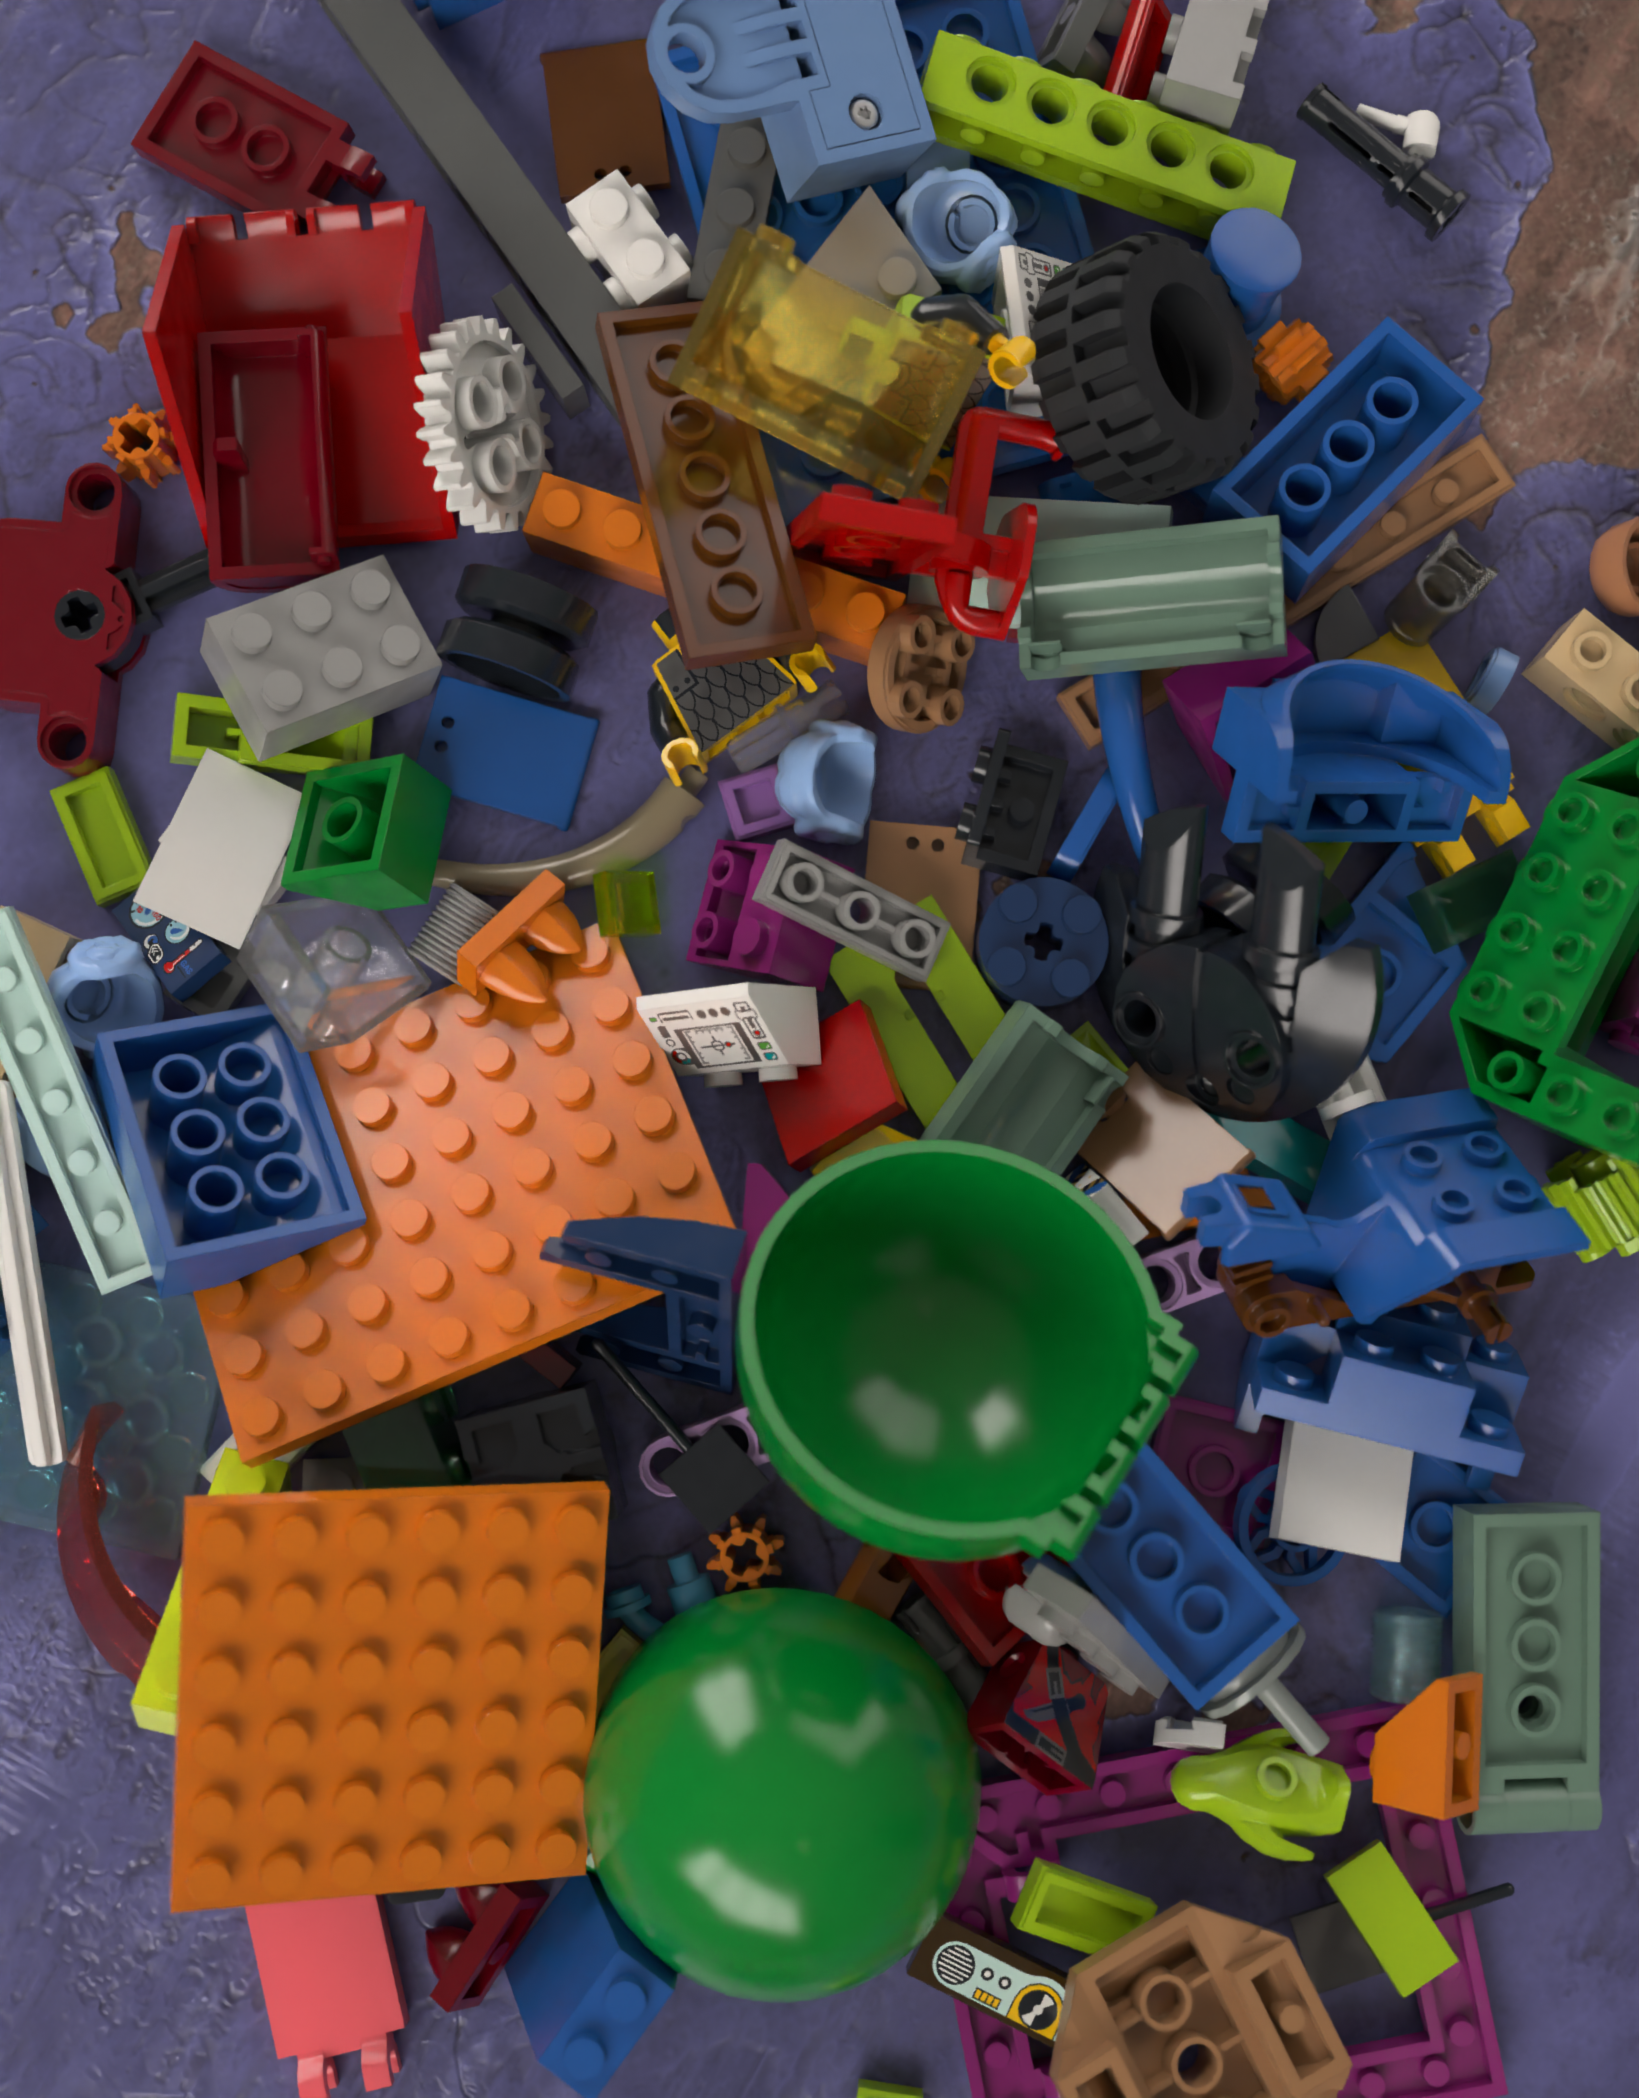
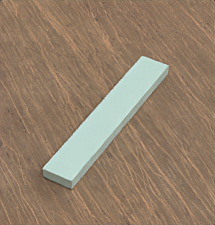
[0,906,153,1295]

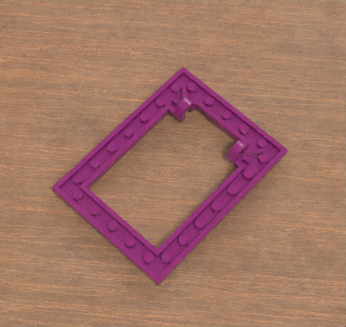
[945,1695,1508,2098]

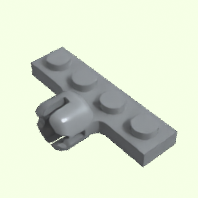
[1002,1554,1170,1699]

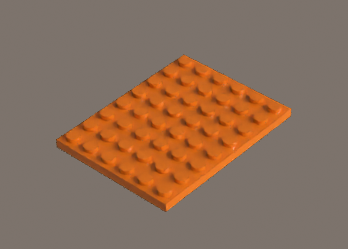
[193,918,748,1468]

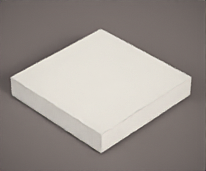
[1269,1419,1414,1562]

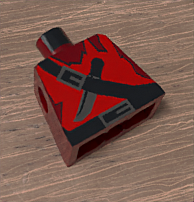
[967,1640,1108,1796]

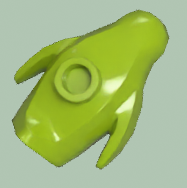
[1170,1728,1351,1861]

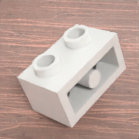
[565,169,694,310]

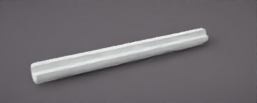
[0,1080,69,1467]

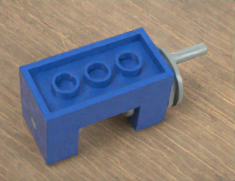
[1066,1443,1330,1756]

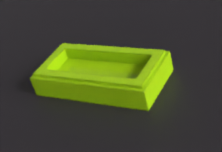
[49,766,152,908]
[1323,1839,1459,1998]
[1010,1857,1158,1955]

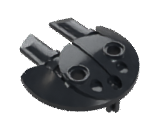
[1093,804,1384,1122]

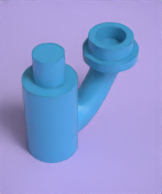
[604,1551,717,1640]

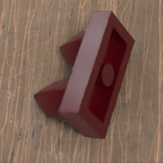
[425,1880,550,2013]

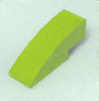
[170,692,373,775]

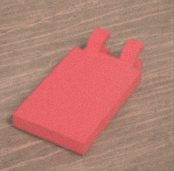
[245,1894,410,2098]

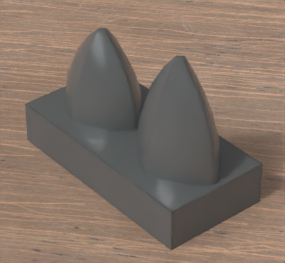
[1037,0,1131,89]

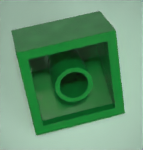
[280,753,452,911]

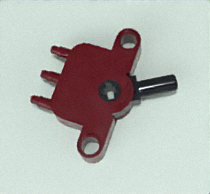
[0,462,217,779]

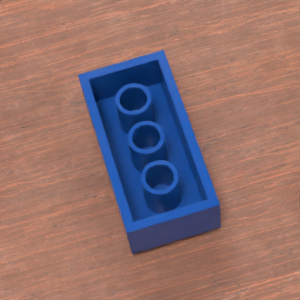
[1202,316,1484,604]

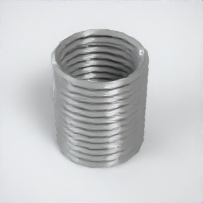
[407,883,499,986]

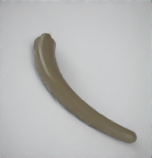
[432,765,708,896]

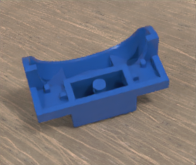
[1212,659,1511,843]
[1234,1300,1529,1492]

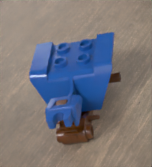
[1180,1088,1591,1344]

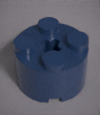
[974,877,1109,1012]

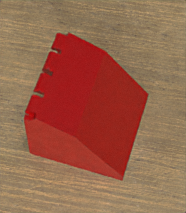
[142,199,459,549]

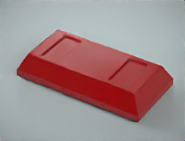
[1103,0,1172,101]

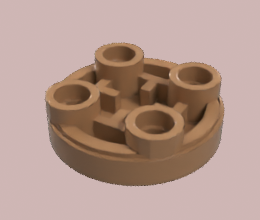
[867,603,975,734]

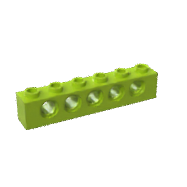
[920,29,1296,240]

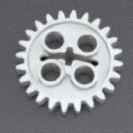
[414,315,553,534]

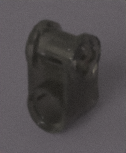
[1385,529,1501,647]

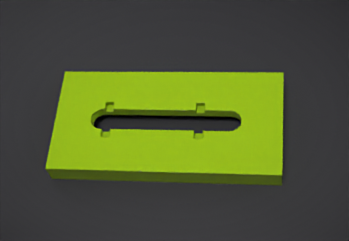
[829,894,1005,1129]

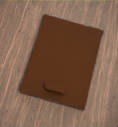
[539,38,672,204]

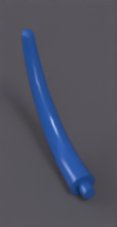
[1093,670,1160,866]

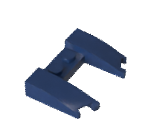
[539,1216,748,1395]

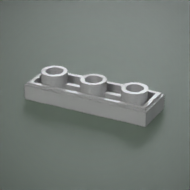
[752,839,951,982]

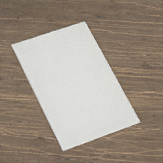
[133,748,302,950]

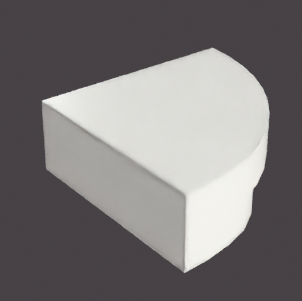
[1153,1716,1226,1754]

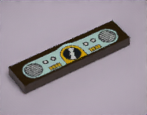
[906,1912,1068,2048]

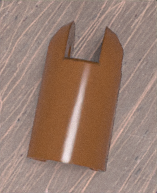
[834,1542,914,1622]

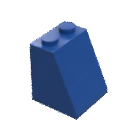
[504,1870,678,2098]

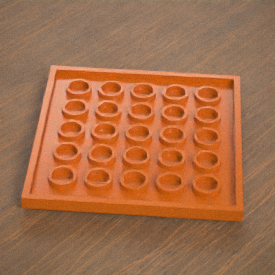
[169,1481,610,1913]

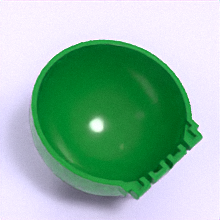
[736,1139,1199,1561]
[583,1588,982,2003]

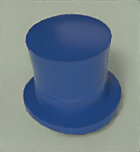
[1196,208,1302,348]

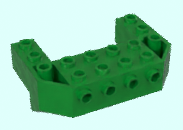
[1449,737,1639,1169]

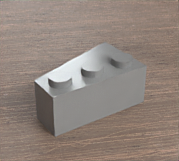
[1147,0,1269,135]
[744,185,942,422]

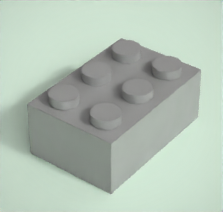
[200,555,443,762]

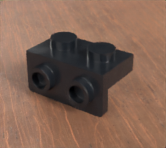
[954,727,1069,881]

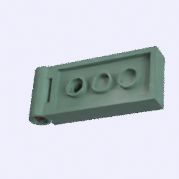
[1452,1502,1602,1835]

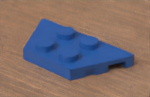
[1317,842,1467,1065]

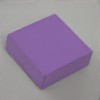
[718,763,795,842]

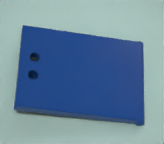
[416,675,600,832]

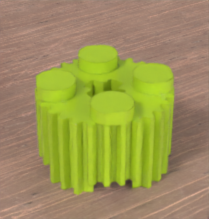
[1541,1149,1639,1263]

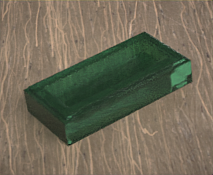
[1406,849,1519,954]

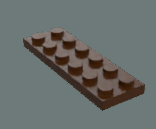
[595,299,817,671]

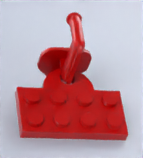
[786,407,1064,641]

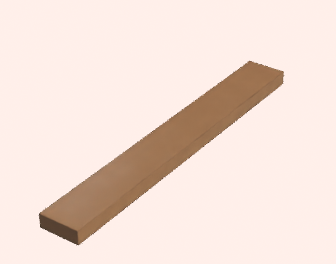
[1056,433,1516,751]

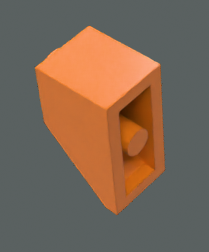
[1369,1672,1483,1820]

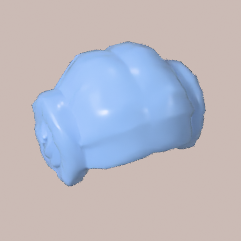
[894,166,1018,294]
[774,719,878,845]
[47,935,164,1059]

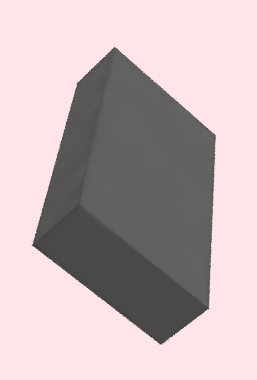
[491,283,590,420]

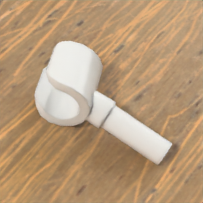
[1356,103,1440,160]

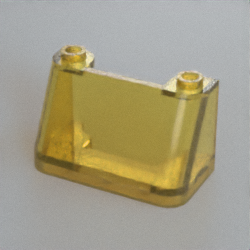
[667,223,987,499]

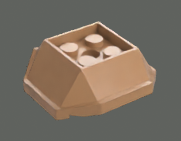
[1049,1900,1353,2098]

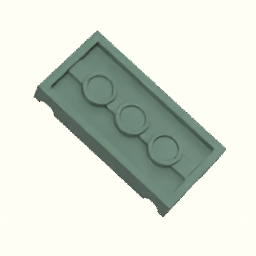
[1017,515,1288,681]
[919,1000,1129,1176]

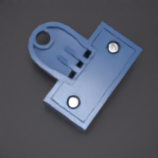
[646,0,937,203]

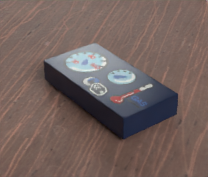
[112,888,232,1003]

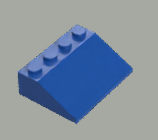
[92,1000,367,1299]

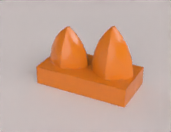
[457,869,583,1003]

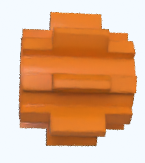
[1252,318,1334,405]
[102,403,182,489]
[706,1512,785,1592]

